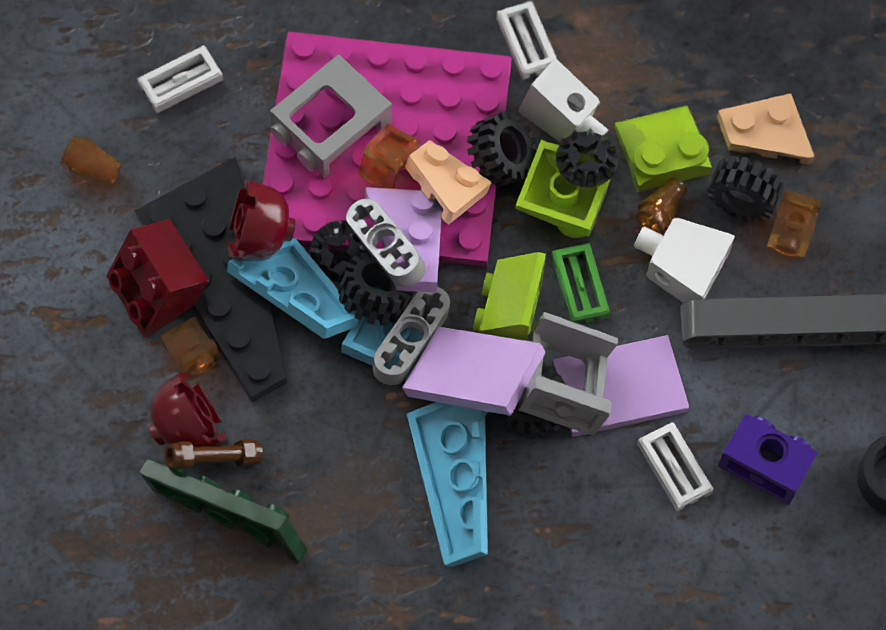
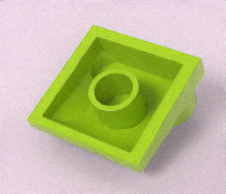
[614,106,712,192]
[515,140,610,238]

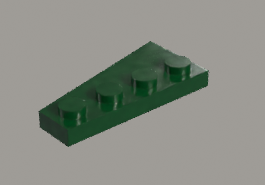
[140,459,308,563]

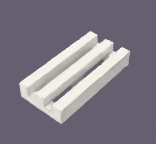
[497,1,557,80]
[137,46,223,114]
[637,422,714,512]

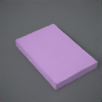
[402,327,545,416]
[552,335,689,437]

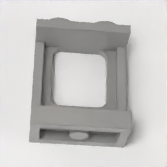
[270,54,392,179]
[519,312,618,436]

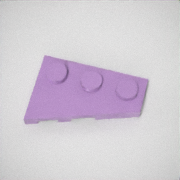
[365,187,442,293]

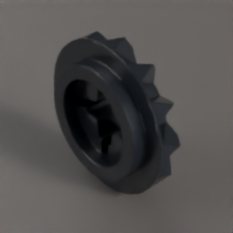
[556,128,619,188]
[310,220,372,283]

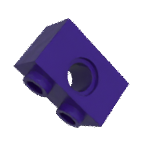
[718,413,818,505]

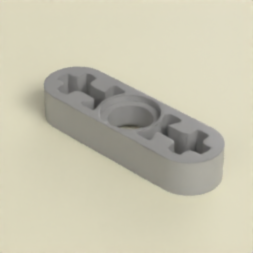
[346,199,426,287]
[373,287,450,385]

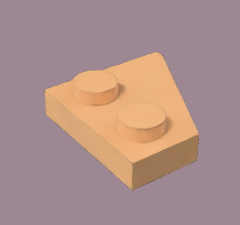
[717,94,814,165]
[405,140,492,224]

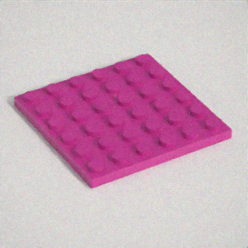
[263,32,512,268]

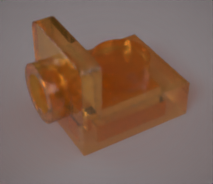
[358,124,421,189]
[160,316,220,378]

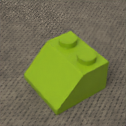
[473,252,546,341]

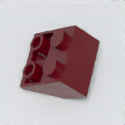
[106,219,209,337]

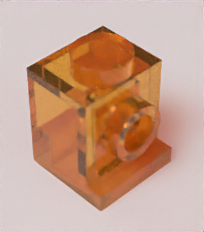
[767,190,823,257]

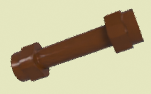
[164,439,263,469]

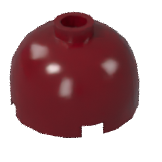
[227,180,295,262]
[149,372,226,447]

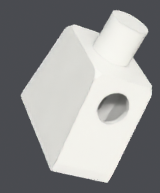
[518,59,608,143]
[634,218,735,303]

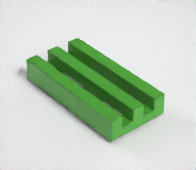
[551,243,610,324]

